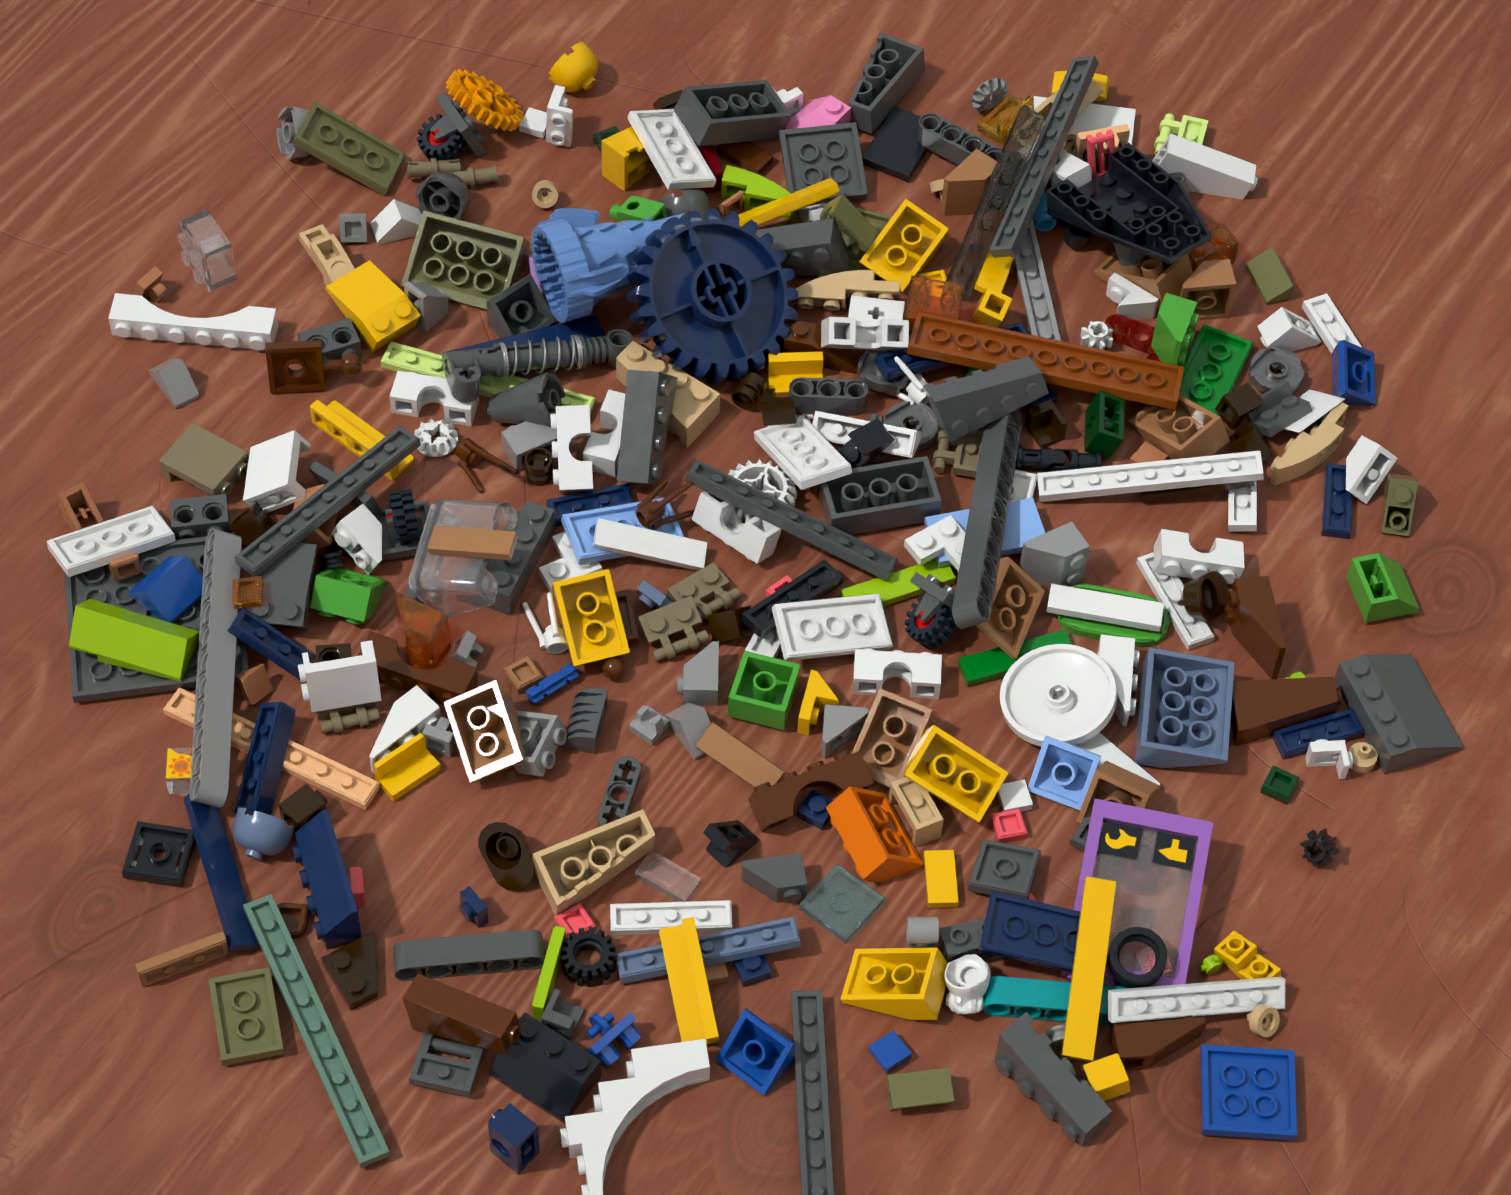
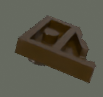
[321,931,378,1011]

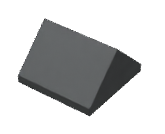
[487,274,556,338]

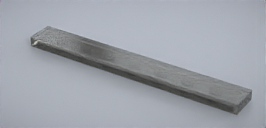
[943,105,1045,301]

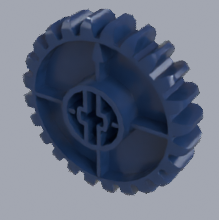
[626,208,799,384]

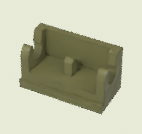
[820,194,877,255]
[885,1068,955,1111]

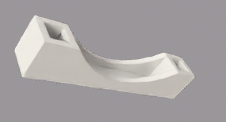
[108,293,278,350]

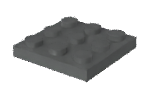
[778,122,868,204]

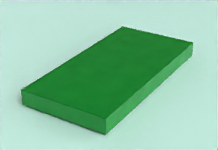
[1179,324,1254,416]

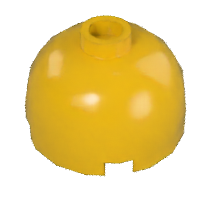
[548,42,598,93]

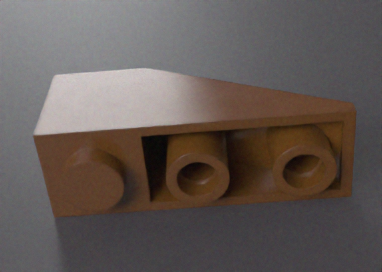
[1110,1016,1206,1071]

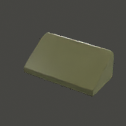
[1246,248,1293,305]

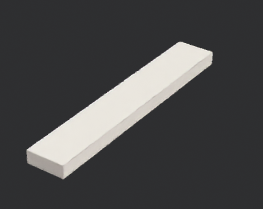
[1108,977,1285,1023]

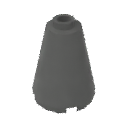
[487,373,565,427]

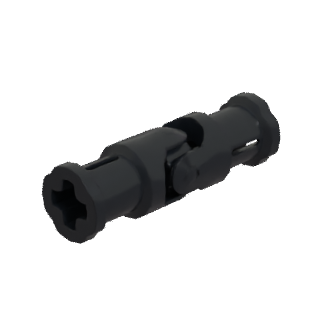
[1016,445,1101,472]

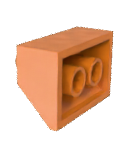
[826,786,924,883]

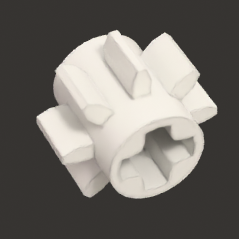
[1080,321,1113,350]

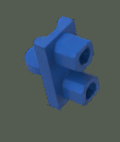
[586,1012,642,1068]

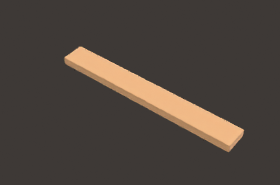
[163,687,381,810]

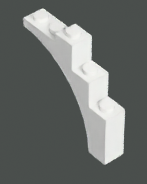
[560,1039,710,1195]

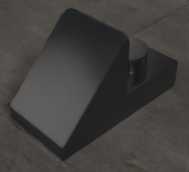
[837,418,895,468]
[703,820,759,867]

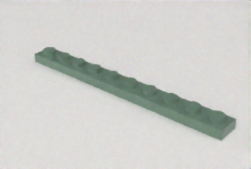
[243,894,390,1169]

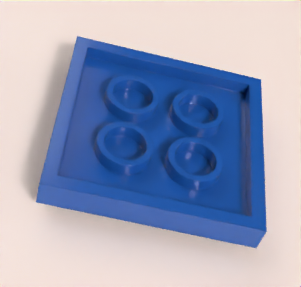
[1200,1044,1298,1141]

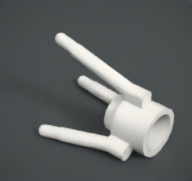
[894,356,929,406]
[522,593,568,654]

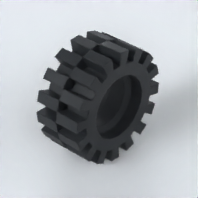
[561,927,616,987]

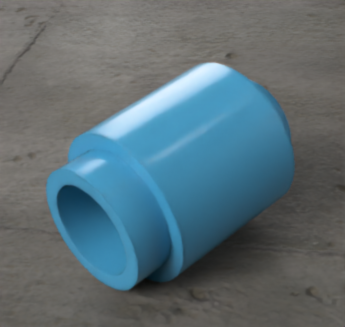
[1033,192,1057,231]

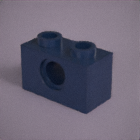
[488,1103,540,1174]

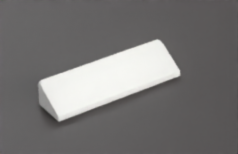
[812,411,923,458]

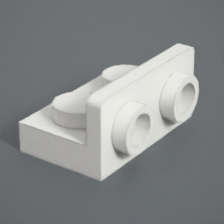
[546,85,574,147]

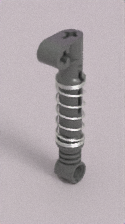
[443,329,633,402]

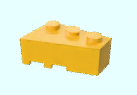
[601,126,655,192]

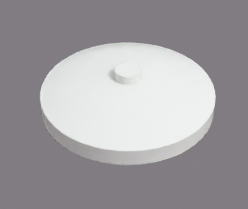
[1000,644,1117,747]

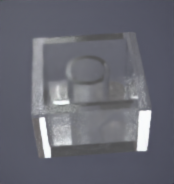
[177,210,237,292]

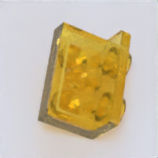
[977,94,1034,144]

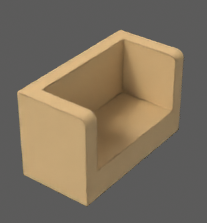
[889,777,944,847]

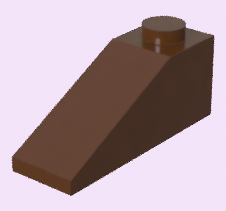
[783,320,867,374]

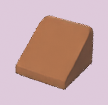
[715,190,743,218]
[108,553,142,582]
[236,664,273,706]

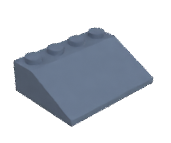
[1134,647,1235,768]

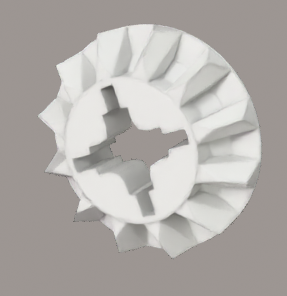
[414,418,458,457]

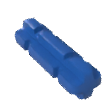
[526,664,579,704]

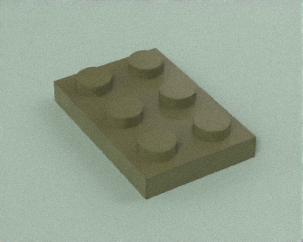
[208,967,284,1066]

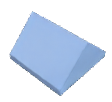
[1027,735,1101,810]

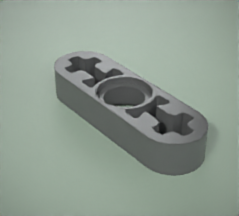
[598,756,641,827]

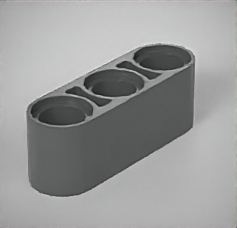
[788,377,868,416]

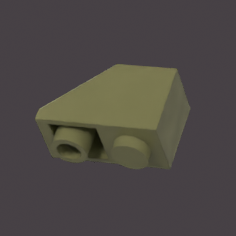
[1381,473,1418,536]

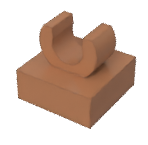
[133,266,167,303]

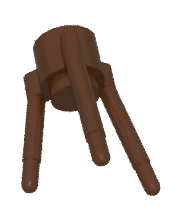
[455,438,518,493]
[635,480,695,530]

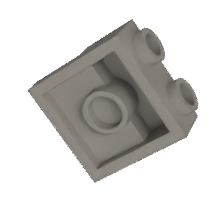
[514,710,567,777]

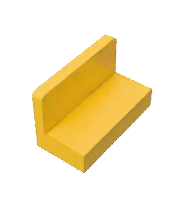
[768,352,823,396]
[374,733,441,802]

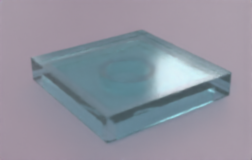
[799,864,884,943]

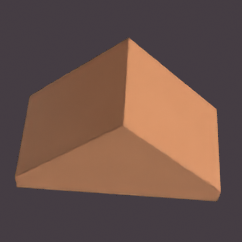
[58,482,104,532]

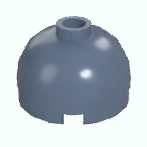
[233,808,295,860]

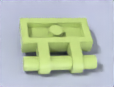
[1154,114,1208,156]

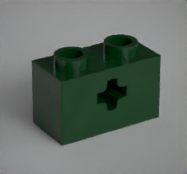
[1084,391,1125,459]

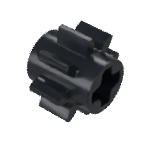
[1300,829,1340,867]

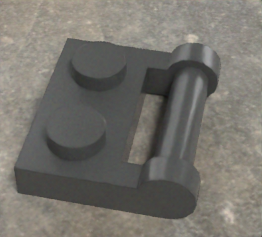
[409,1032,485,1097]

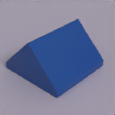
[1332,340,1376,406]
[128,556,203,623]
[715,1008,795,1095]

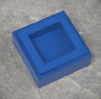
[868,1030,912,1074]

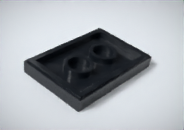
[862,106,928,182]

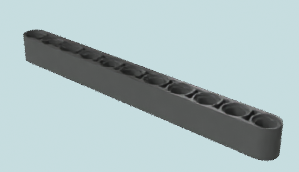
[952,409,1023,629]

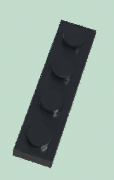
[741,560,844,638]

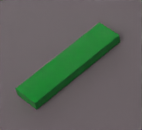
[957,630,1072,687]

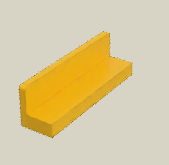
[310,400,414,481]
[659,917,720,1045]

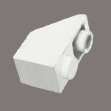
[331,504,382,575]

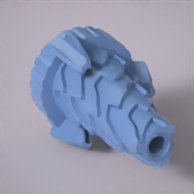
[531,208,685,323]

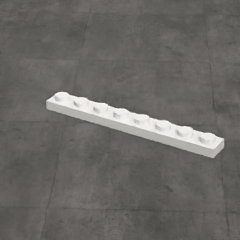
[1037,451,1264,502]

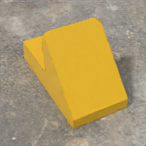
[797,670,839,735]

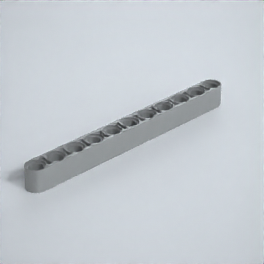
[190,528,242,808]

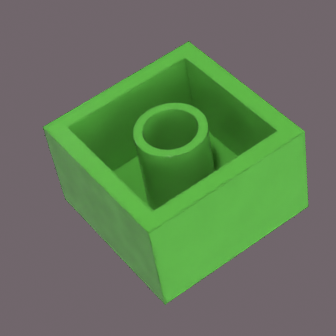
[728,650,801,730]

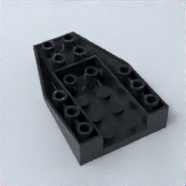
[1046,143,1212,264]

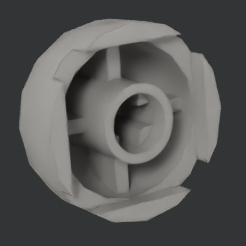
[277,106,310,159]

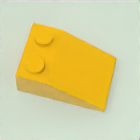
[859,199,949,293]
[325,260,421,353]
[552,569,630,667]
[840,948,948,1020]

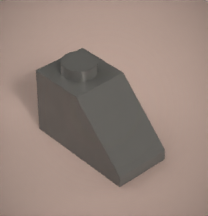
[741,853,807,903]

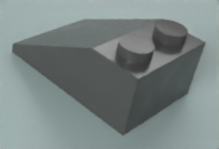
[247,543,318,630]

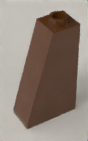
[1230,677,1341,746]
[402,974,521,1053]

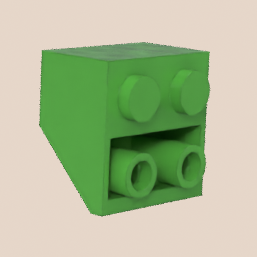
[1151,293,1199,366]
[1346,553,1420,623]

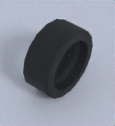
[1107,927,1168,988]

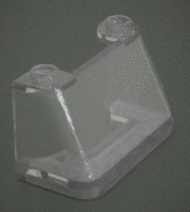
[408,499,520,619]

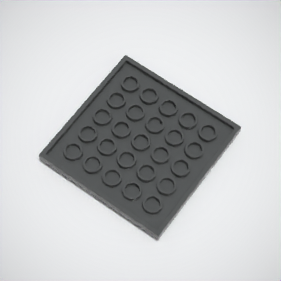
[64,533,249,703]

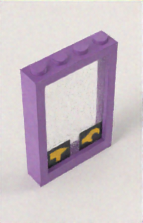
[1060,799,1213,988]

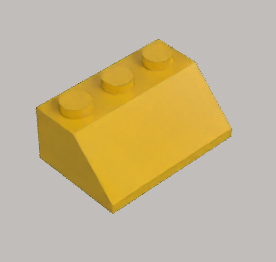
[903,725,1009,823]

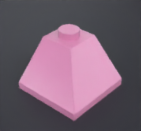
[785,95,851,130]

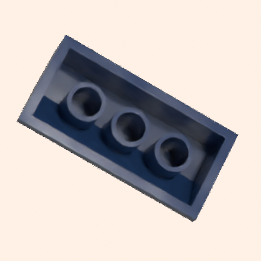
[292,809,362,950]

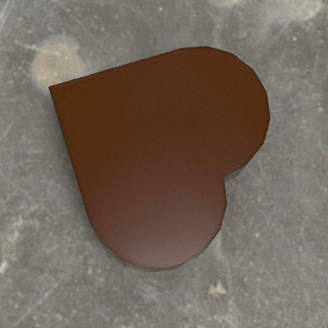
[277,903,309,939]

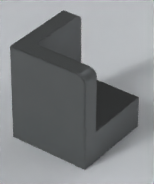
[541,988,584,1041]

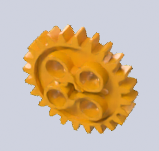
[446,69,524,132]

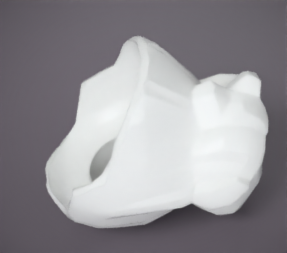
[945,954,991,1014]

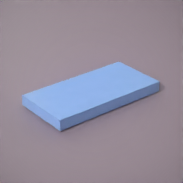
[924,497,1045,568]
[561,498,684,565]

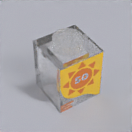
[165,748,192,796]

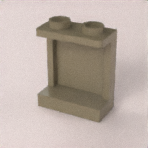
[159,423,248,497]

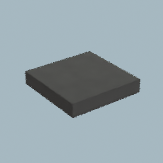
[969,839,1041,899]

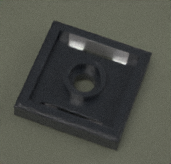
[122,821,196,887]

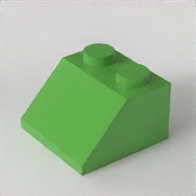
[310,567,387,624]

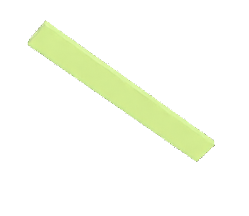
[381,341,596,415]

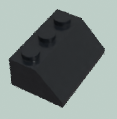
[489,1012,601,1124]

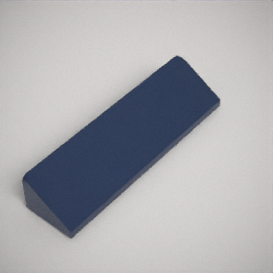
[234,701,295,815]

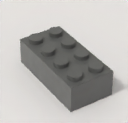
[674,80,792,146]
[818,456,941,535]

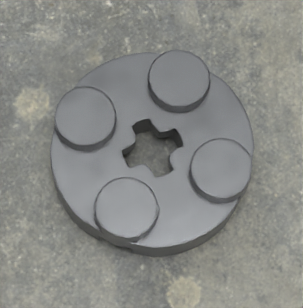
[1248,347,1304,393]
[857,350,910,396]
[884,401,938,451]

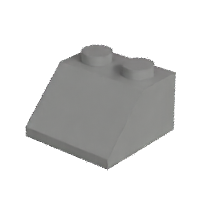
[1019,521,1090,587]

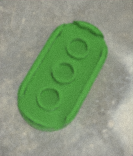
[1056,584,1170,647]

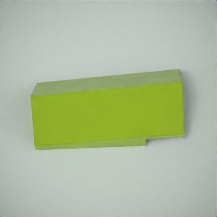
[69,599,199,682]

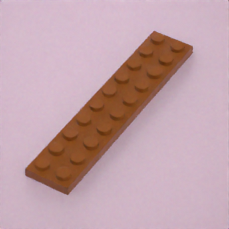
[907,312,1184,410]

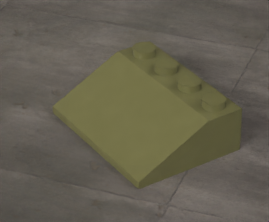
[401,211,530,310]

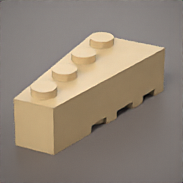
[616,341,720,448]
[532,809,655,916]

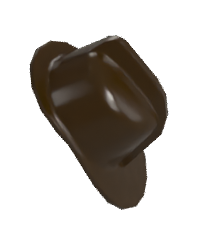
[1177,571,1228,621]
[478,822,534,891]

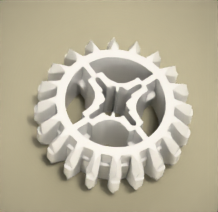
[728,458,797,522]

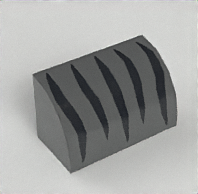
[561,688,608,754]

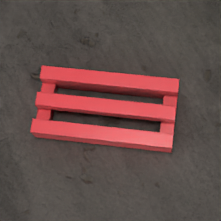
[1086,129,1115,180]

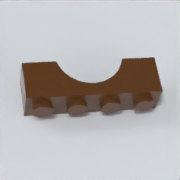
[357,631,478,705]
[748,750,874,832]

